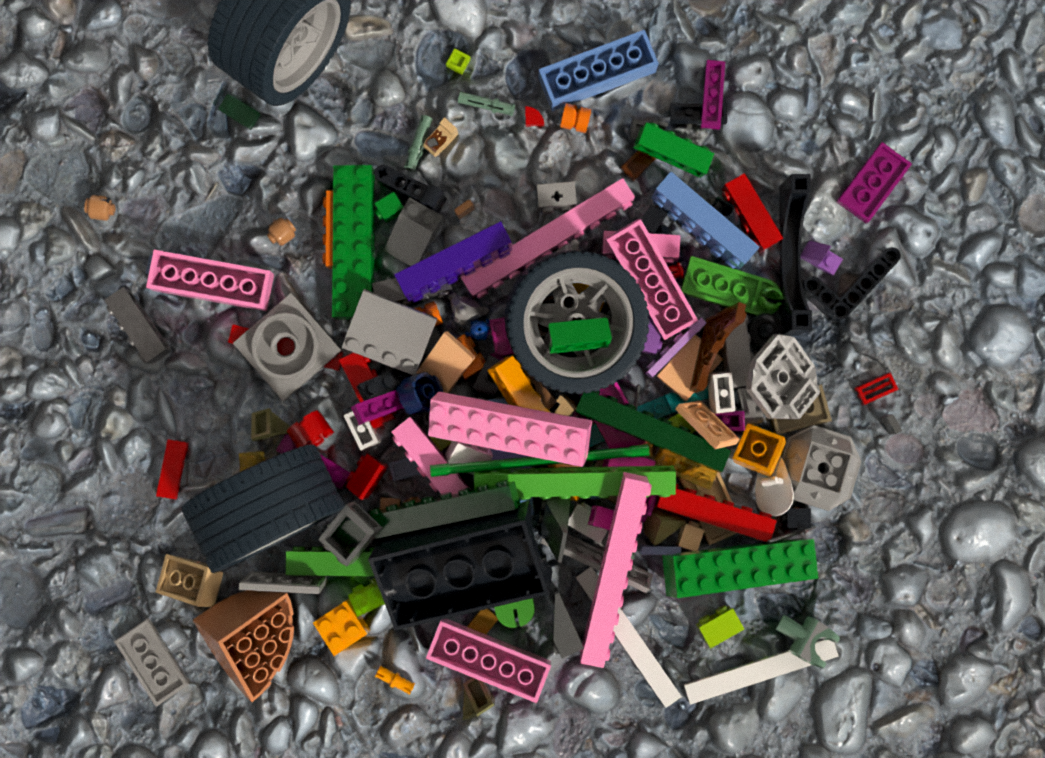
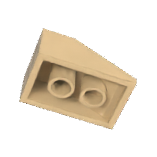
[156,554,224,607]

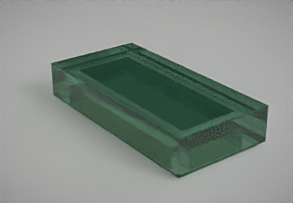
[218,94,261,130]

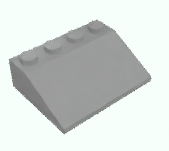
[342,289,437,375]

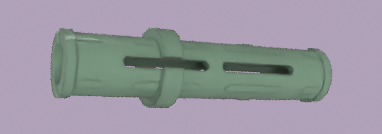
[458,91,515,116]
[404,115,433,172]

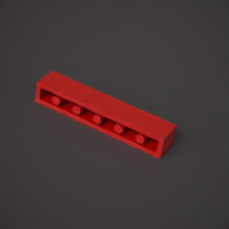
[655,484,777,542]

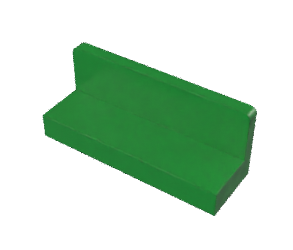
[548,317,612,354]

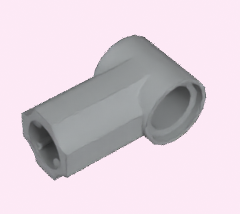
[737,388,764,426]

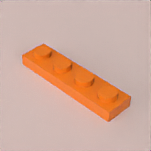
[323,190,333,269]

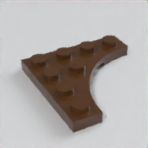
[689,302,746,393]

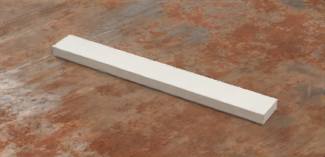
[576,567,682,708]
[683,639,839,705]

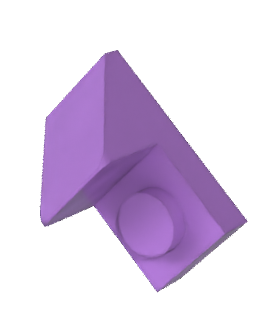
[801,240,843,276]

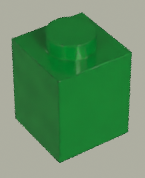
[374,192,404,224]

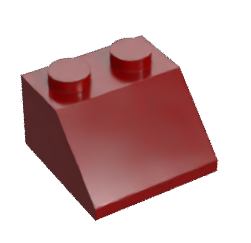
[346,454,389,500]

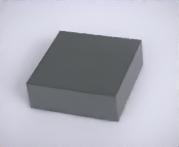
[880,414,902,435]

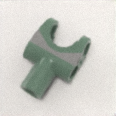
[775,615,840,669]

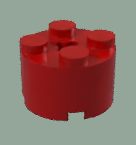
[287,410,334,448]

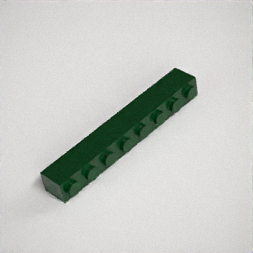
[575,391,731,473]

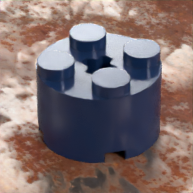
[396,372,443,414]

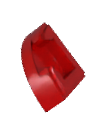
[525,106,544,127]

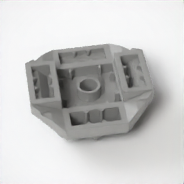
[744,334,820,419]
[781,425,861,511]

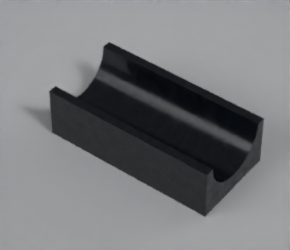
[368,501,553,630]

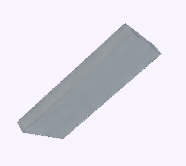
[239,571,327,594]
[114,618,191,707]

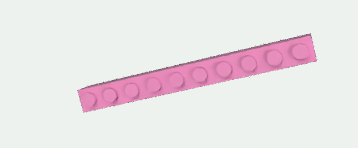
[461,178,635,299]
[580,472,652,668]

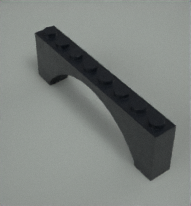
[779,174,812,336]

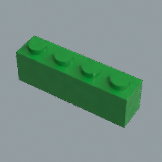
[633,122,715,178]

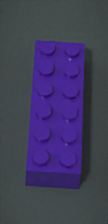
[394,221,512,302]

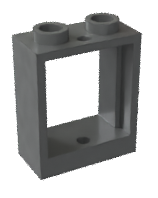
[318,501,383,567]

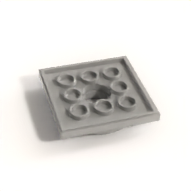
[233,293,342,401]

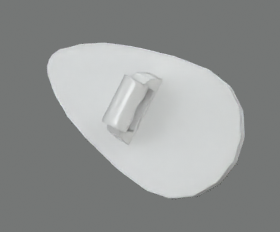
[755,456,794,516]

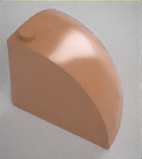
[193,590,294,702]

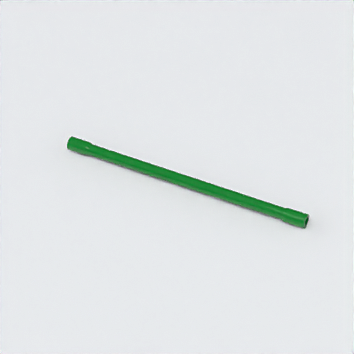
[430,444,649,477]

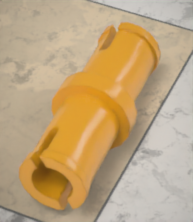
[375,665,415,695]

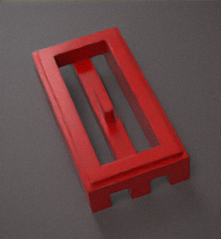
[854,372,899,406]

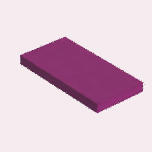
[836,142,912,224]

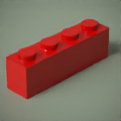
[721,173,783,253]
[339,352,397,429]

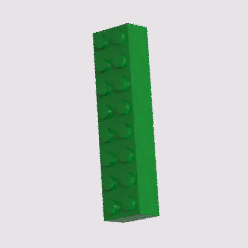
[332,165,375,320]
[662,538,818,598]

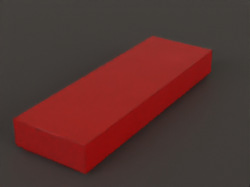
[156,439,188,500]

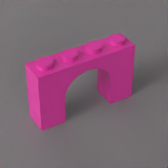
[587,448,656,538]

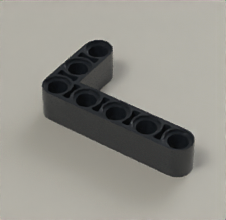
[802,247,901,322]

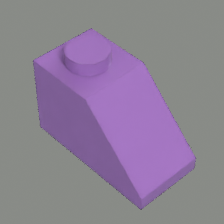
[642,315,663,356]

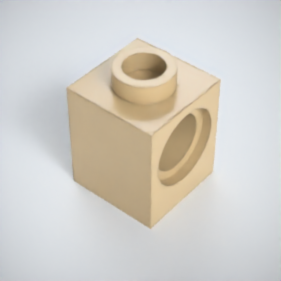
[676,521,704,551]

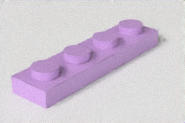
[645,318,706,379]

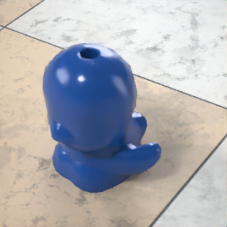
[465,319,490,341]

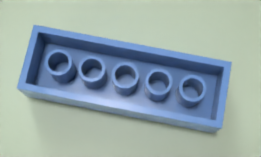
[538,30,659,111]
[651,172,760,270]

